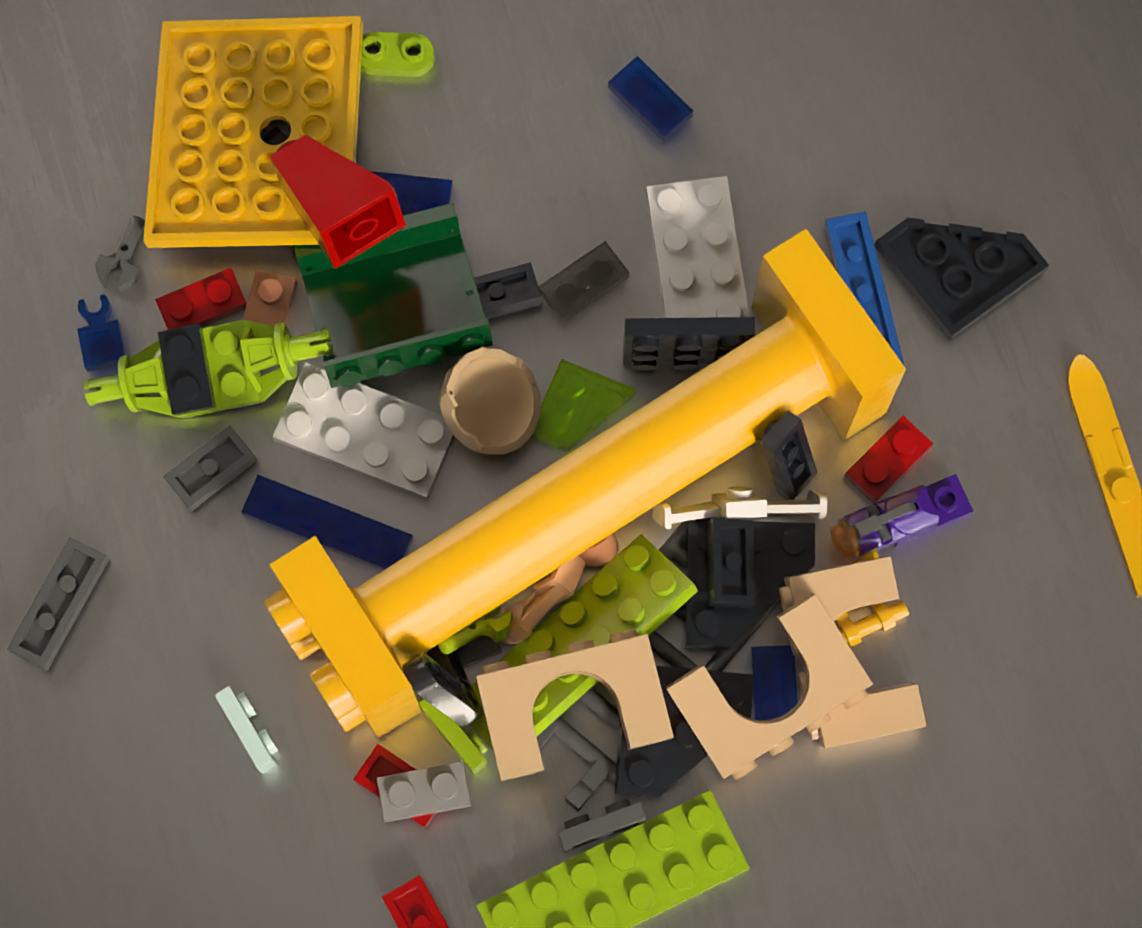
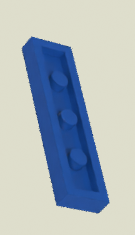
[824,211,904,365]

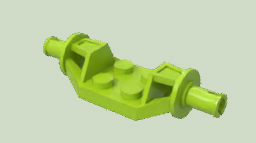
[83,320,333,419]

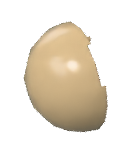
[439,347,541,455]

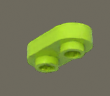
[361,31,435,77]

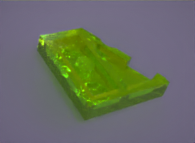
[531,359,635,452]

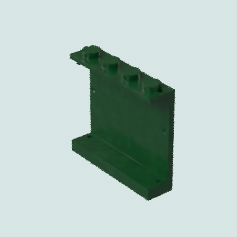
[293,203,493,388]

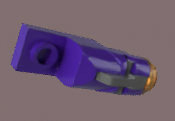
[830,474,974,559]

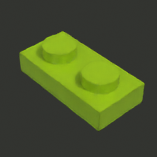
[418,699,488,775]

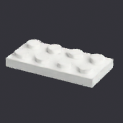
[646,176,750,318]
[272,362,455,501]

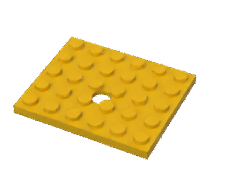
[143,16,363,248]

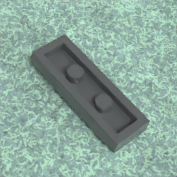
[7,537,109,671]

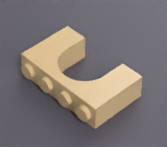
[779,556,927,748]
[666,593,873,780]
[476,629,674,782]

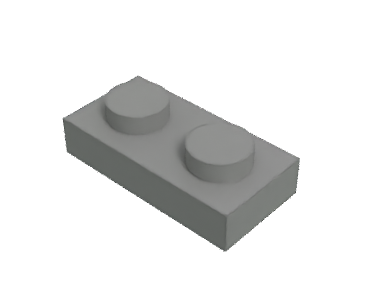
[377,761,471,823]

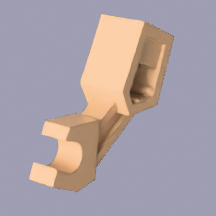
[501,555,586,645]

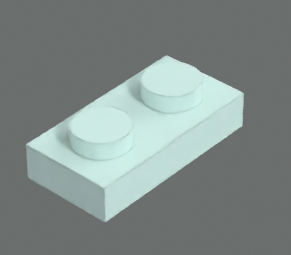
[215,686,278,774]

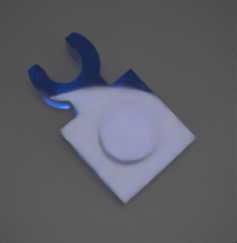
[77,294,127,372]

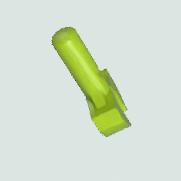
[438,605,512,654]

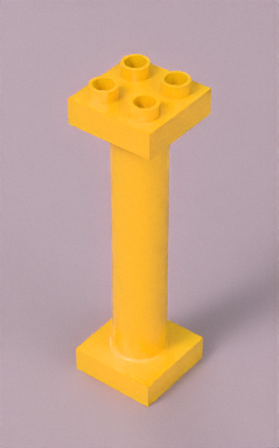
[263,229,906,740]

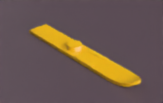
[1068,354,1142,596]

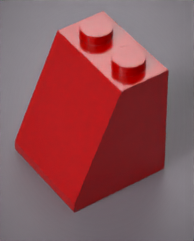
[269,134,406,269]

